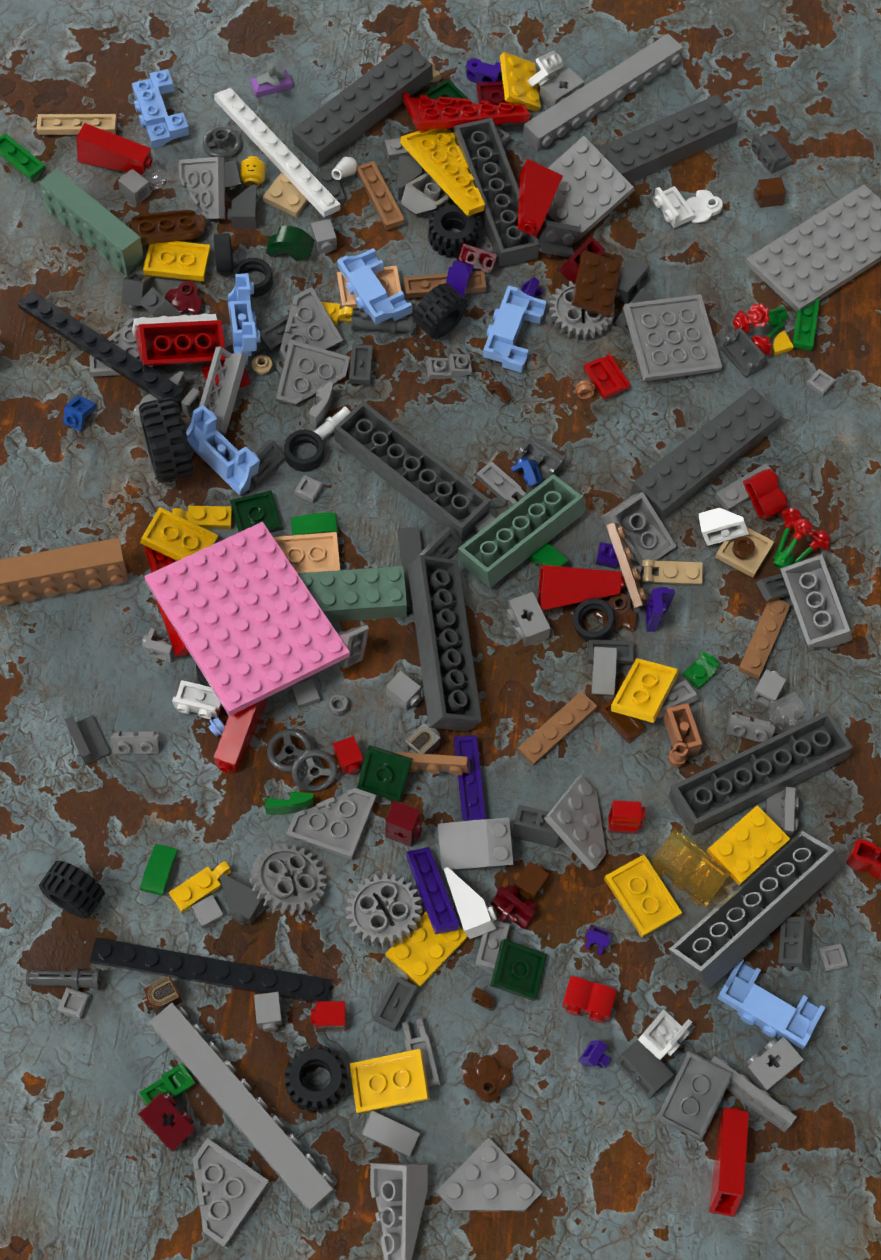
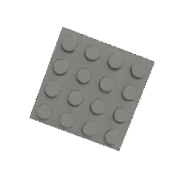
[547,136,635,243]
[623,294,722,381]

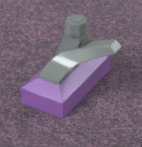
[250,63,293,98]

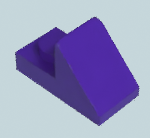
[446,260,474,297]

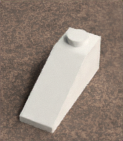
[444,867,497,939]

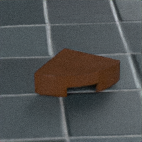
[486,382,512,403]
[471,987,496,1011]

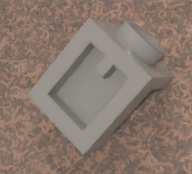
[142,628,174,662]

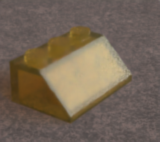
[651,828,731,908]

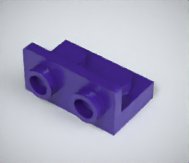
[645,587,675,632]

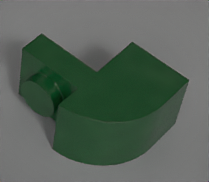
[266,225,315,261]

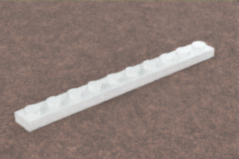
[214,88,341,217]

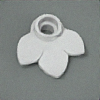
[686,190,723,223]

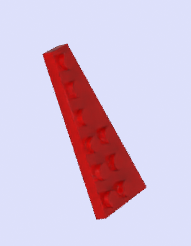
[403,93,530,131]

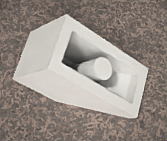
[699,508,749,546]

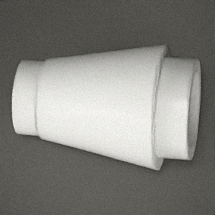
[331,157,357,180]

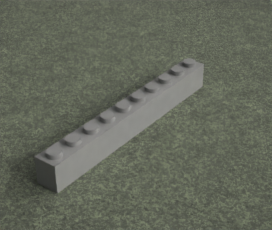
[523,34,683,151]
[149,1003,334,1214]

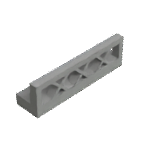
[199,346,247,434]

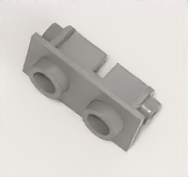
[726,713,775,742]
[111,731,160,754]

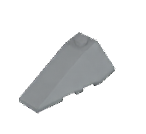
[400,173,450,214]
[370,1163,428,1260]

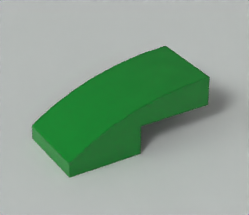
[291,513,339,535]
[528,543,568,567]
[265,791,314,815]
[140,844,178,896]
[139,1063,195,1105]

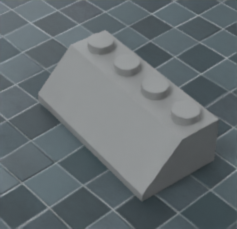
[780,554,853,647]

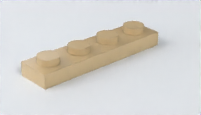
[37,114,117,135]

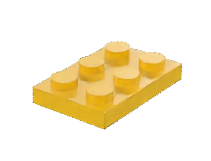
[500,52,541,112]
[143,241,211,282]
[140,507,218,561]
[611,658,678,723]
[706,805,790,886]
[604,854,682,938]
[385,911,468,988]
[350,1049,430,1114]

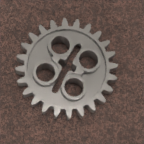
[549,281,615,340]
[250,843,327,916]
[345,873,423,948]

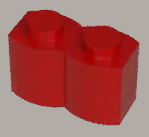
[743,469,788,519]
[608,800,646,834]
[846,839,881,880]
[562,976,617,1023]

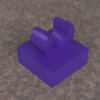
[520,277,543,298]
[595,542,618,569]
[585,924,613,955]
[578,1040,611,1068]

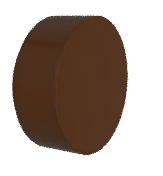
[732,537,755,559]

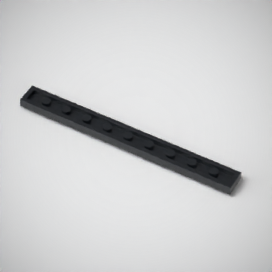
[17,290,183,399]
[90,938,331,1003]

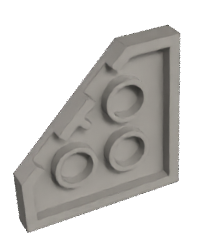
[179,157,225,219]
[279,287,343,360]
[90,317,153,377]
[275,339,350,406]
[544,775,606,870]
[286,788,376,860]
[436,1137,542,1212]
[192,1138,269,1248]

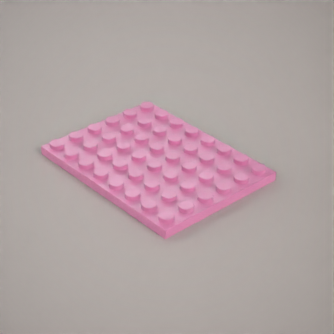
[144,522,350,716]

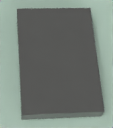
[656,1050,733,1141]

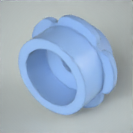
[209,716,225,737]

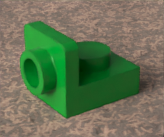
[682,651,719,690]

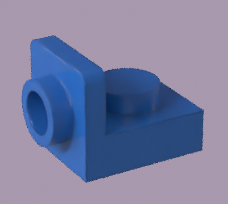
[63,395,96,431]
[511,458,544,487]

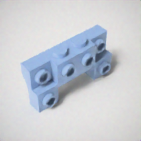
[132,69,189,149]
[337,248,413,325]
[228,273,260,365]
[483,285,547,373]
[186,405,260,495]
[717,959,825,1050]

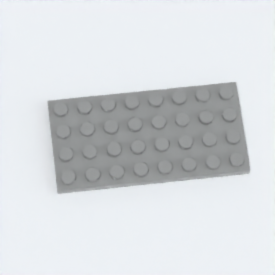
[745,185,881,312]

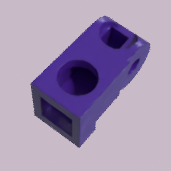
[466,58,502,83]

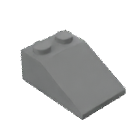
[601,492,677,570]
[438,817,513,871]

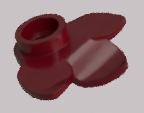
[164,281,202,315]

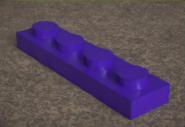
[454,735,486,821]
[406,847,459,935]

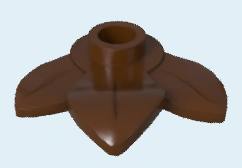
[594,593,637,632]
[462,1055,512,1102]

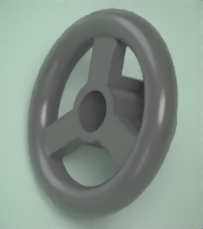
[203,127,241,158]
[267,729,312,772]
[291,750,337,792]

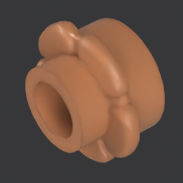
[575,380,595,399]

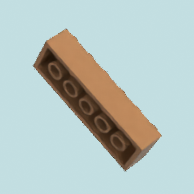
[0,538,129,606]

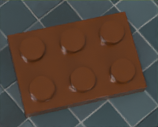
[571,250,621,318]

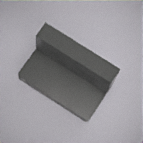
[64,716,110,766]

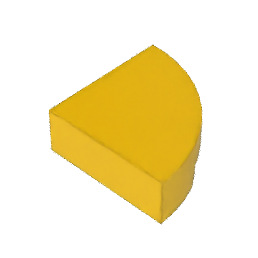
[772,331,794,356]

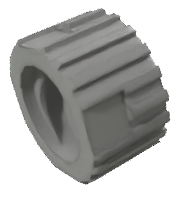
[328,694,349,716]

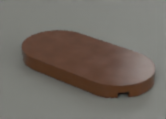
[126,210,206,244]

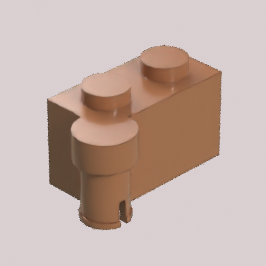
[663,703,702,768]

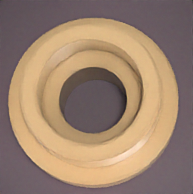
[251,355,272,375]

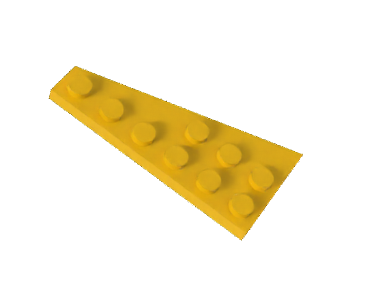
[400,128,485,216]

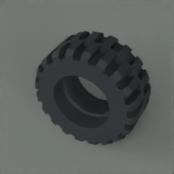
[139,397,194,483]

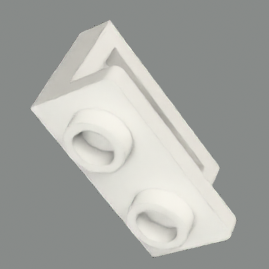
[527,50,564,87]
[653,186,695,228]
[172,680,222,719]
[638,1009,692,1060]

